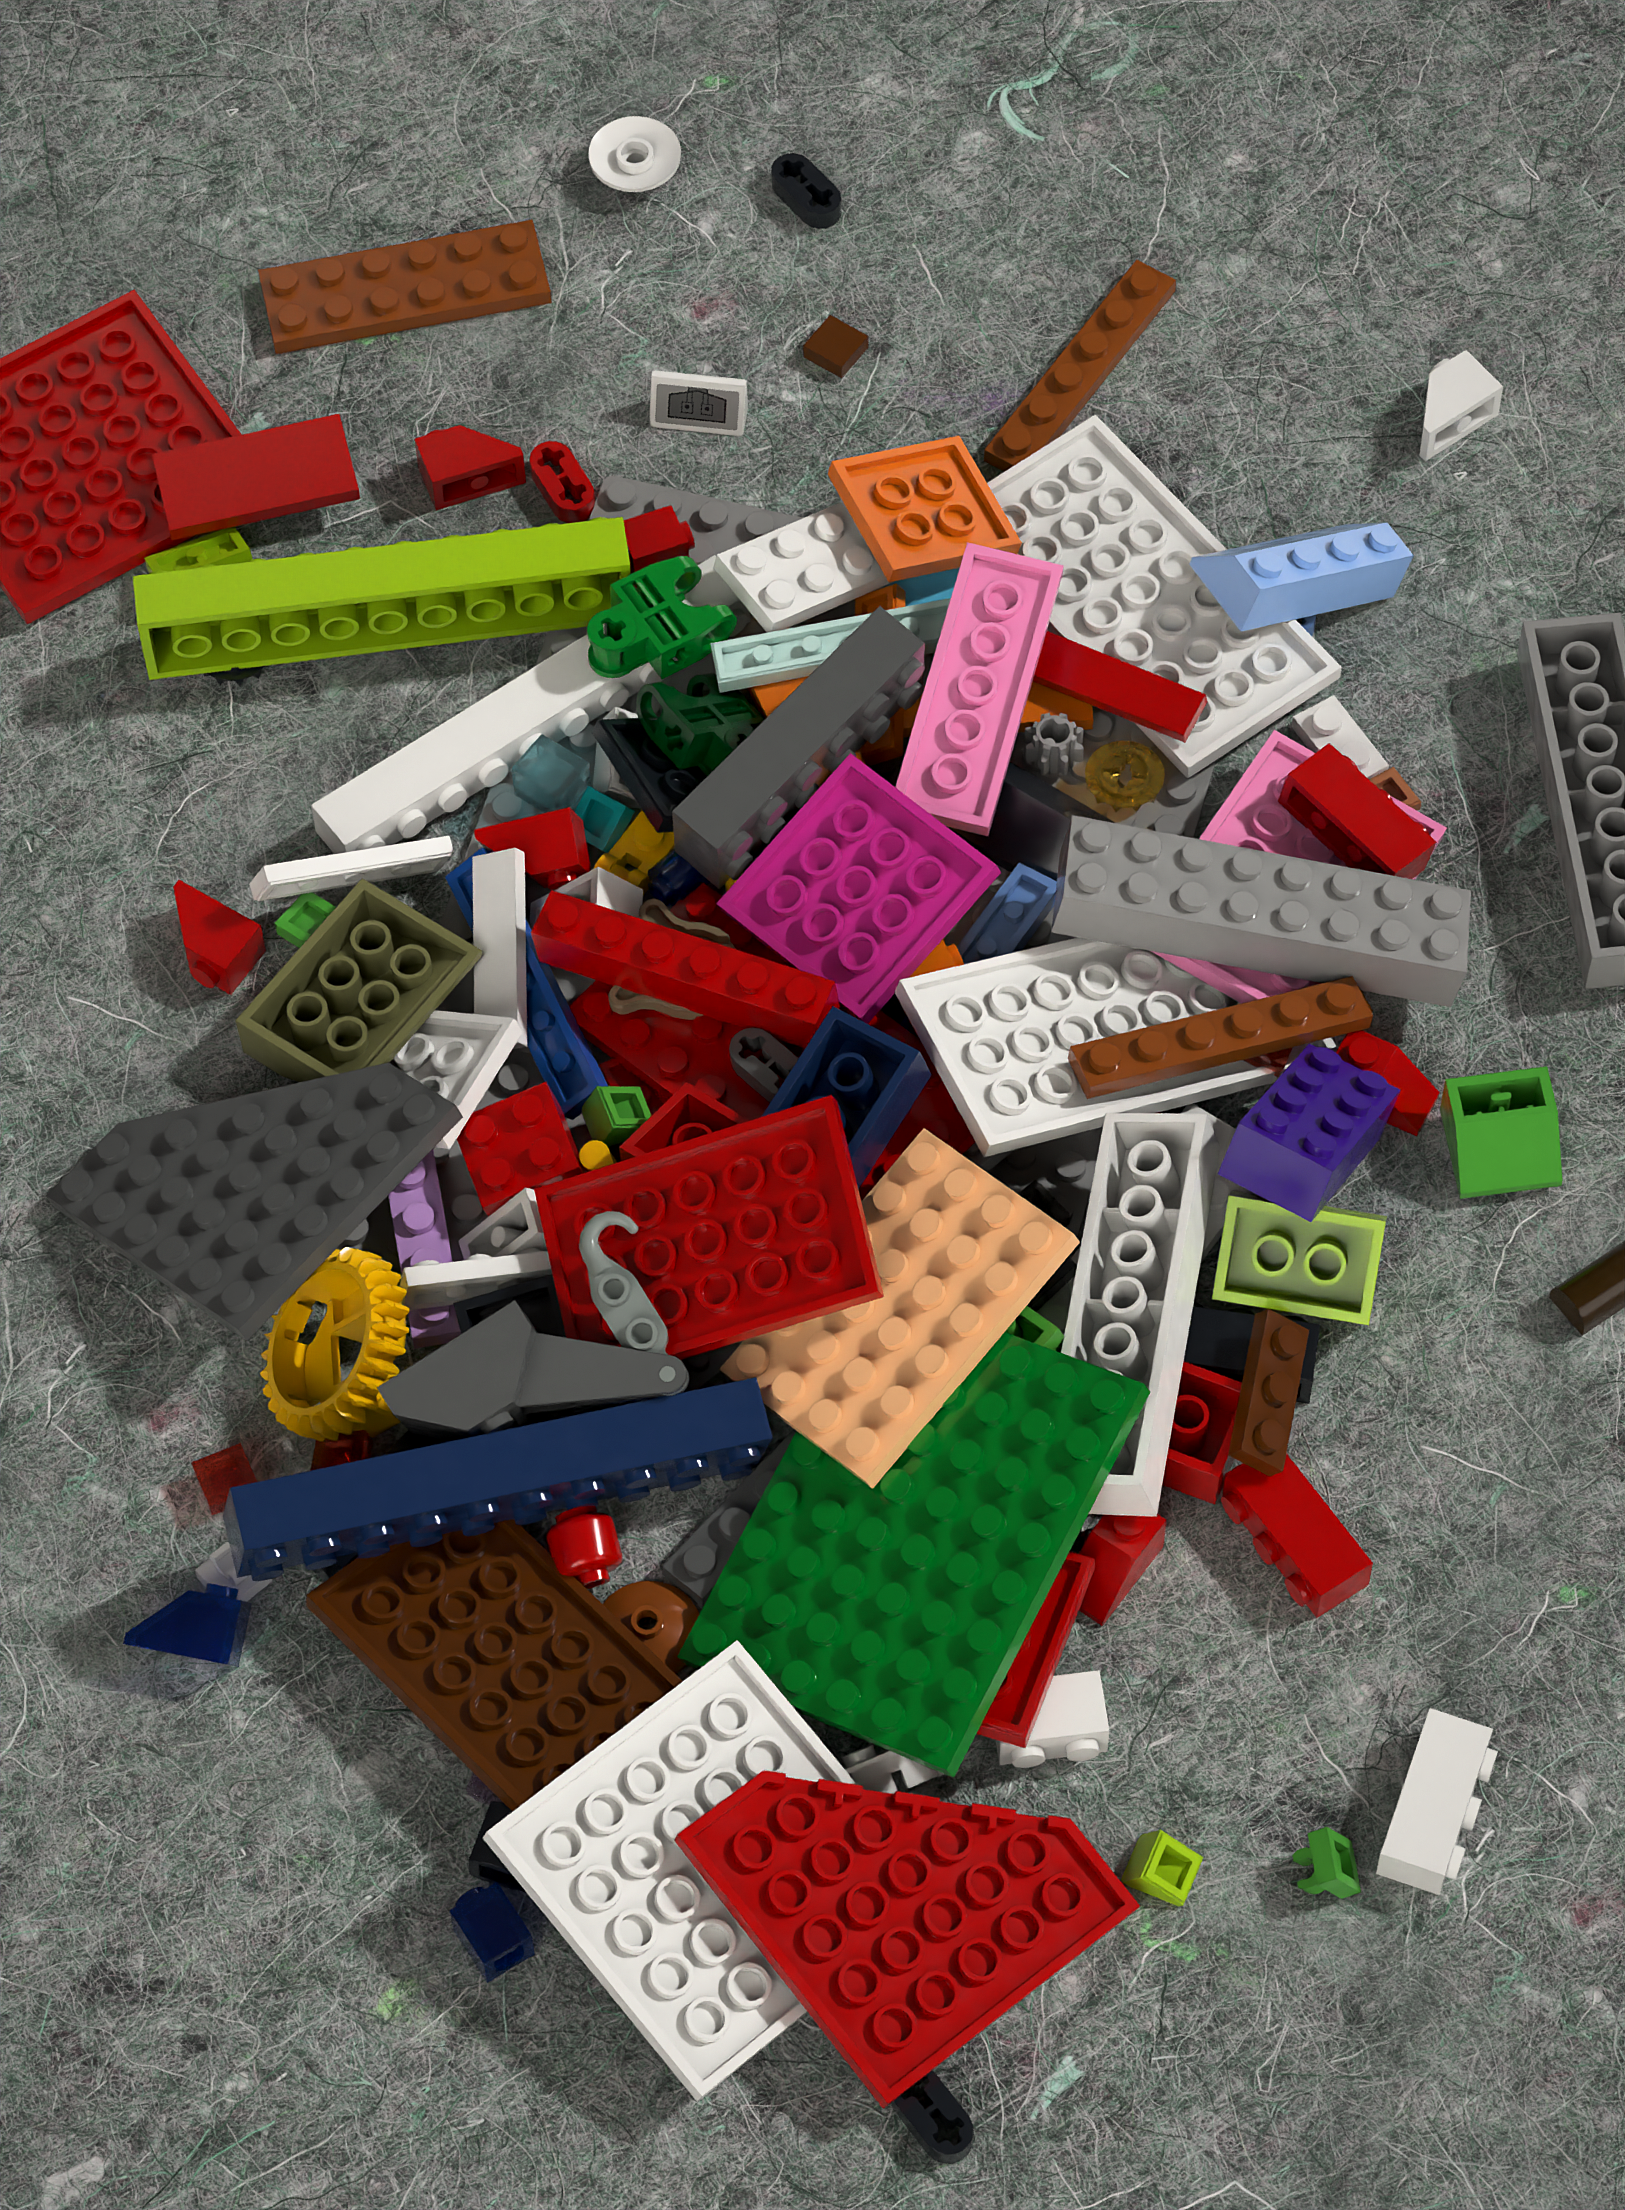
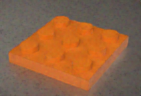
[827,436,1022,583]

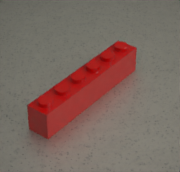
[531,890,841,1048]

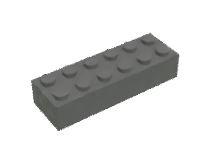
[672,606,925,889]

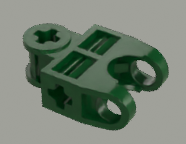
[636,673,765,776]

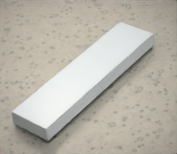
[249,836,454,901]
[472,848,527,1049]

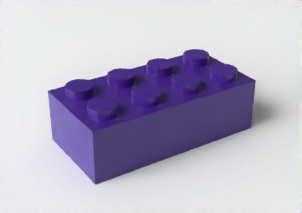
[1218,1043,1401,1222]

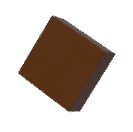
[803,315,869,378]

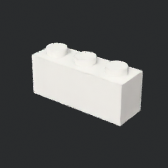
[1376,1708,1498,1895]

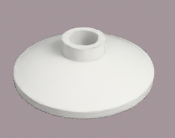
[589,116,681,192]

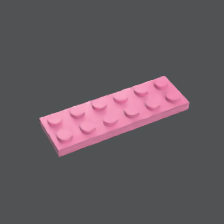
[895,542,1064,836]

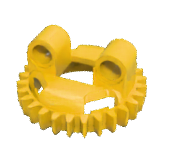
[260,1247,410,1442]

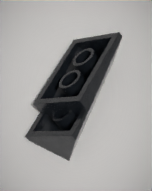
[946,761,1115,881]

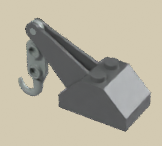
[377,1211,689,1441]

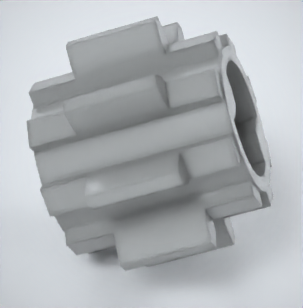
[1025,713,1084,776]

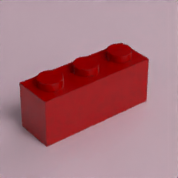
[1277,743,1437,879]
[1221,1453,1373,1618]

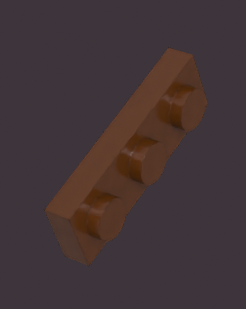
[1228,1308,1309,1477]

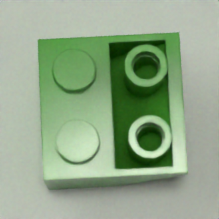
[1440,1066,1563,1199]

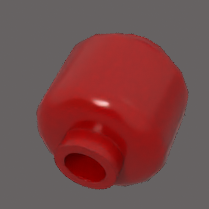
[547,1506,623,1589]

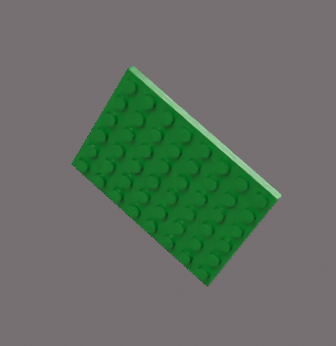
[677,1332,1150,1778]

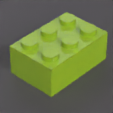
[1212,1191,1387,1325]

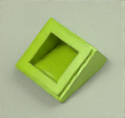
[1121,1830,1203,1906]

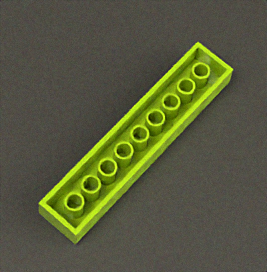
[133,517,631,680]

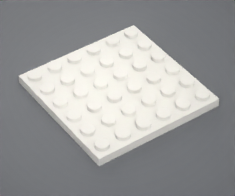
[483,1640,857,2102]

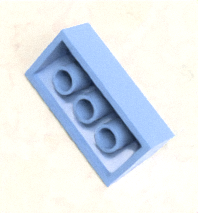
[1189,522,1414,632]

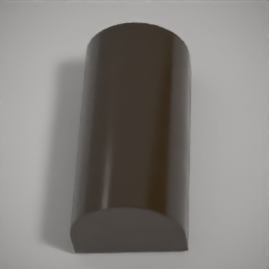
[1549,1241,1625,1336]

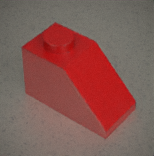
[414,425,526,511]
[474,807,591,890]
[173,880,266,995]
[1336,1030,1440,1137]
[1079,1514,1167,1626]

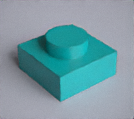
[574,786,635,853]

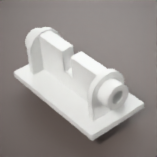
[842,1745,944,1794]

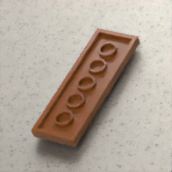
[258,219,552,354]

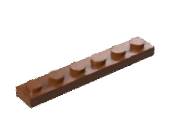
[984,259,1176,472]
[1067,976,1373,1099]

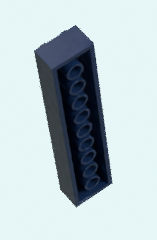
[223,1377,773,1581]

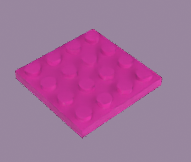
[716,753,1001,1024]

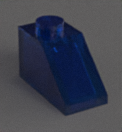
[123,1583,252,1667]

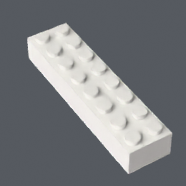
[1061,1113,1220,1517]

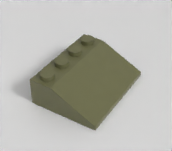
[235,878,483,1082]

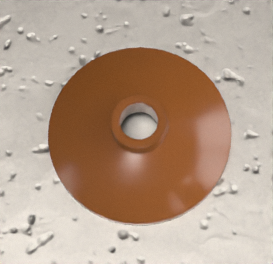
[603,1581,699,1674]

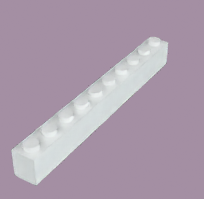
[311,555,751,854]

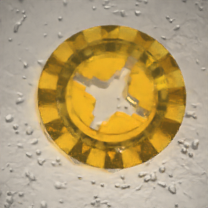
[1085,740,1165,813]

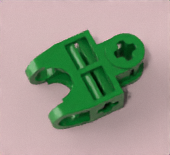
[587,556,737,680]

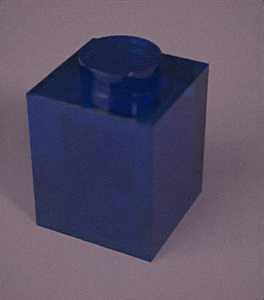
[449,1882,535,1983]

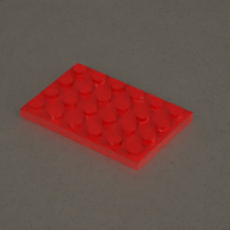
[534,1095,884,1360]

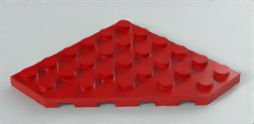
[674,1770,1140,2109]

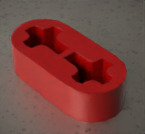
[529,441,595,523]

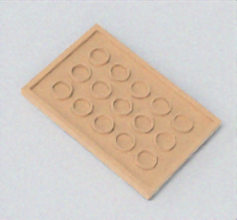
[720,1128,1080,1489]

